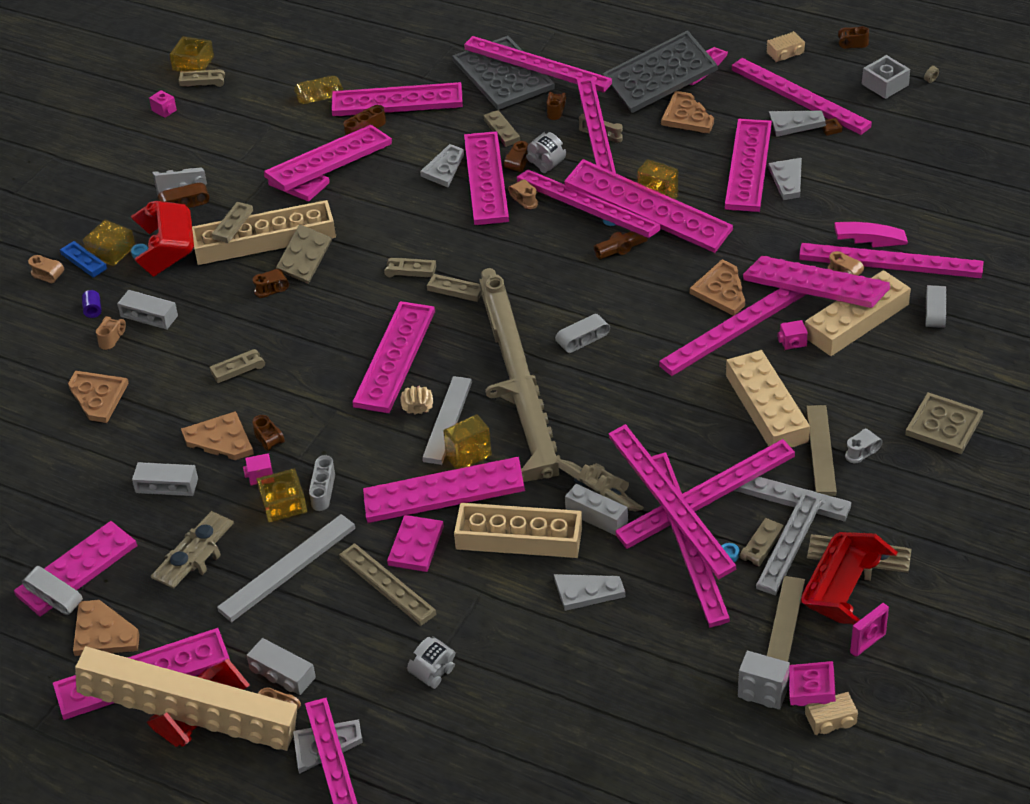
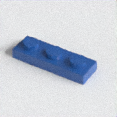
[60,241,107,277]

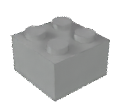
[862,55,910,99]
[738,651,790,709]

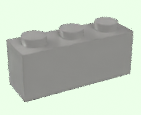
[117,290,178,329]
[132,462,198,496]
[565,484,628,535]
[247,638,316,695]

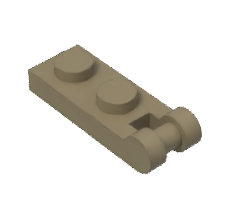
[179,69,225,87]
[579,114,623,143]
[384,258,436,277]
[209,349,265,383]
[739,518,784,567]

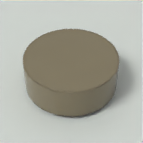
[924,66,939,83]

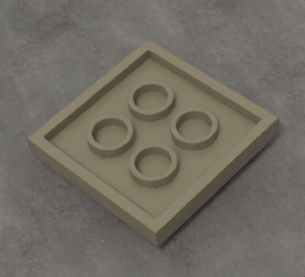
[905,392,983,454]

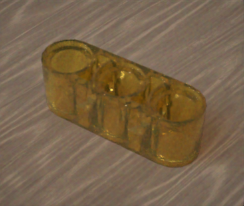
[294,76,343,104]

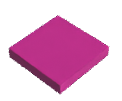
[850,603,889,657]

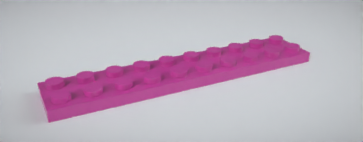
[564,159,733,253]

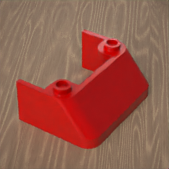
[131,201,194,277]
[801,532,898,625]
[146,658,250,747]

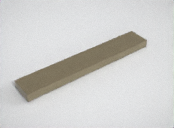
[806,405,837,496]
[339,543,436,626]
[767,576,805,662]

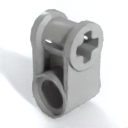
[845,428,882,463]

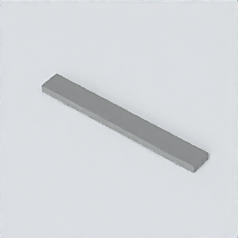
[217,514,355,622]

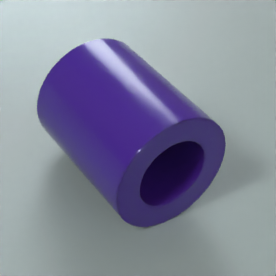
[82,290,101,318]

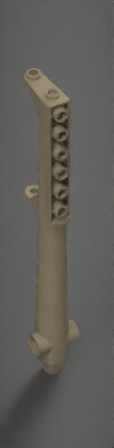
[479,268,560,482]

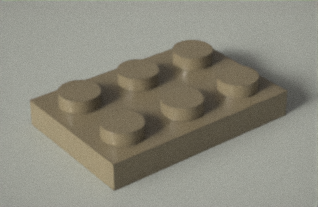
[276,224,332,284]

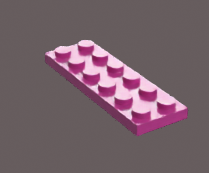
[14,521,137,617]

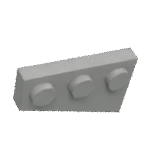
[769,111,826,137]
[420,144,464,187]
[768,158,802,200]
[152,167,207,196]
[554,574,625,611]
[293,719,363,774]

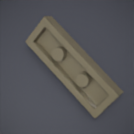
[484,110,520,147]
[212,202,253,243]
[427,274,482,302]

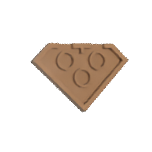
[661,91,714,133]
[690,259,745,316]
[68,371,129,423]
[181,411,254,460]
[73,600,139,656]

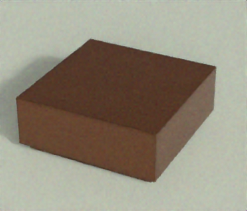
[821,118,842,136]

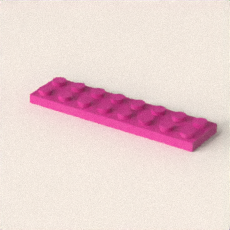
[332,82,463,116]
[725,119,772,212]
[264,125,392,191]
[464,131,509,225]
[743,256,890,308]
[353,301,435,413]
[363,457,525,523]
[53,628,230,720]

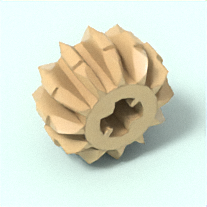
[401,385,433,415]

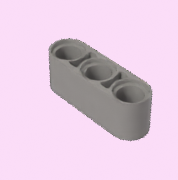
[926,285,946,328]
[555,314,610,353]
[309,455,335,511]
[22,566,83,615]

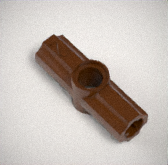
[594,231,647,259]

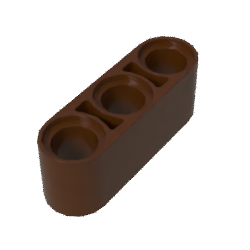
[343,105,386,136]
[158,182,210,208]

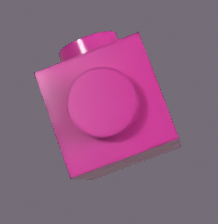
[149,90,177,118]
[777,320,808,350]
[243,453,274,485]

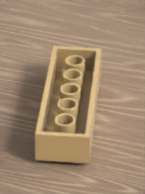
[805,270,911,356]
[726,350,810,447]
[454,503,582,558]

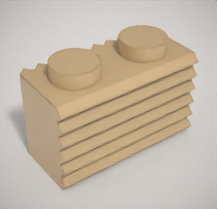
[767,31,805,62]
[805,692,858,735]

